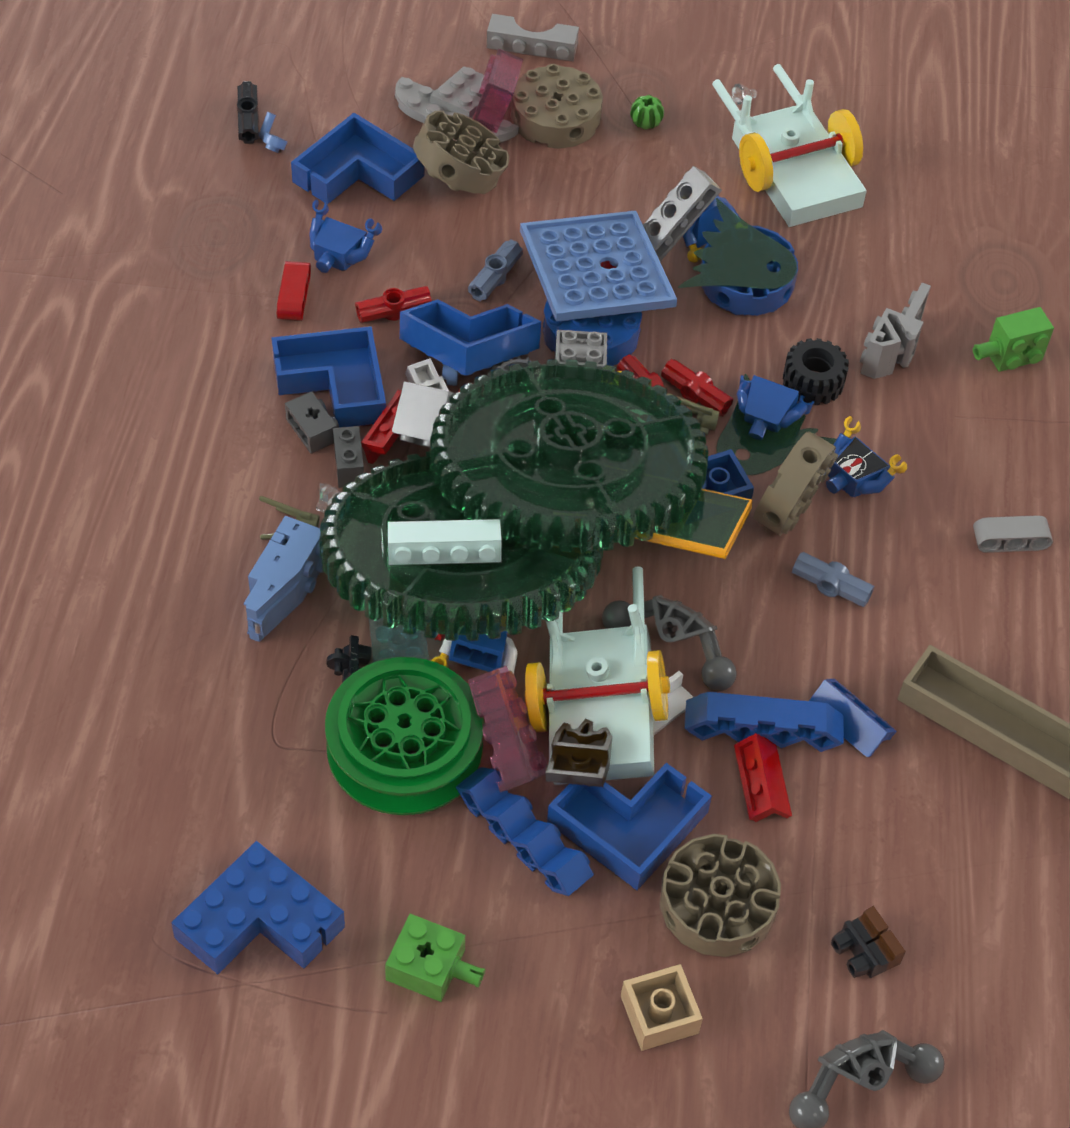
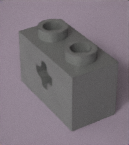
[285,391,339,454]
[333,426,364,488]

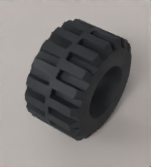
[783,338,849,405]

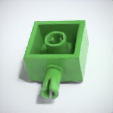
[973,307,1054,372]
[385,914,485,1002]

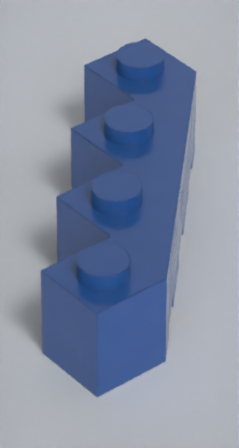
[685,692,844,752]
[456,767,594,896]

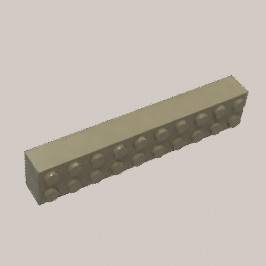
[897,645,1070,800]

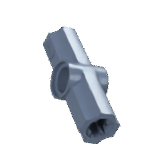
[468,239,523,302]
[792,552,875,607]

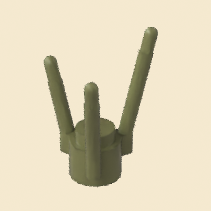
[665,393,719,435]
[259,496,320,540]

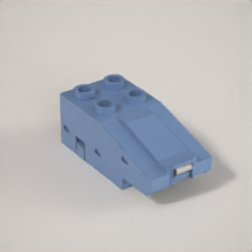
[244,516,328,642]

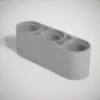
[973,516,1053,552]

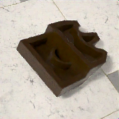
[545,718,613,787]

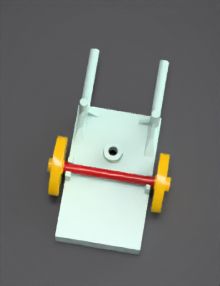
[712,64,867,227]
[525,567,670,785]

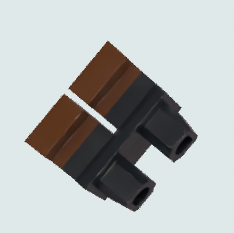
[831,905,906,978]

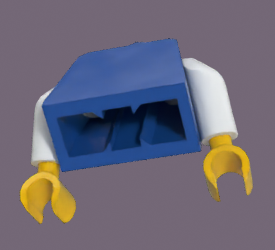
[431,617,518,695]

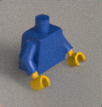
[682,196,748,262]

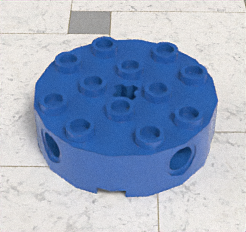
[700,225,798,316]
[542,300,642,368]

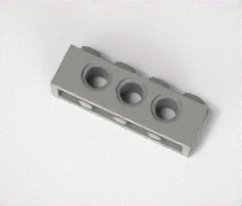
[643,166,722,262]

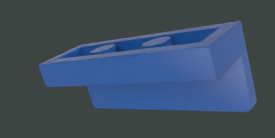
[809,679,897,757]

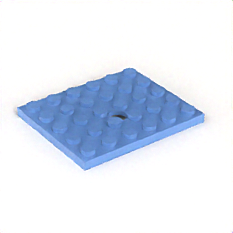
[520,211,677,321]

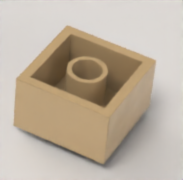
[621,964,703,1051]

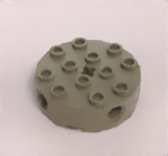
[511,64,603,149]
[413,111,509,194]
[753,432,839,536]
[660,834,781,957]

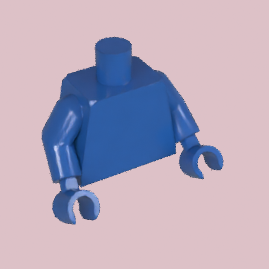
[309,199,382,273]
[737,375,814,440]

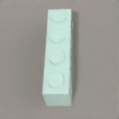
[388,519,501,565]

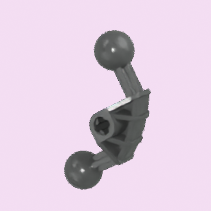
[602,595,737,691]
[789,1030,945,1128]

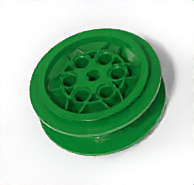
[325,657,484,815]

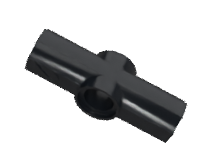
[237,81,259,144]

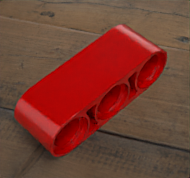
[277,261,311,321]

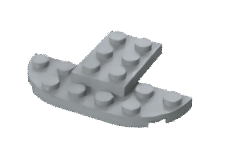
[395,67,519,142]

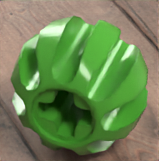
[630,95,664,130]

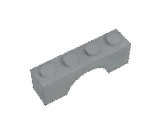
[487,14,579,61]

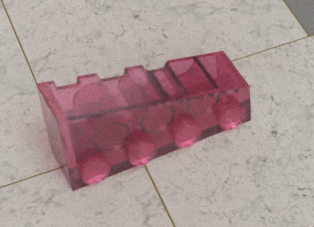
[472,48,523,133]
[468,666,547,792]

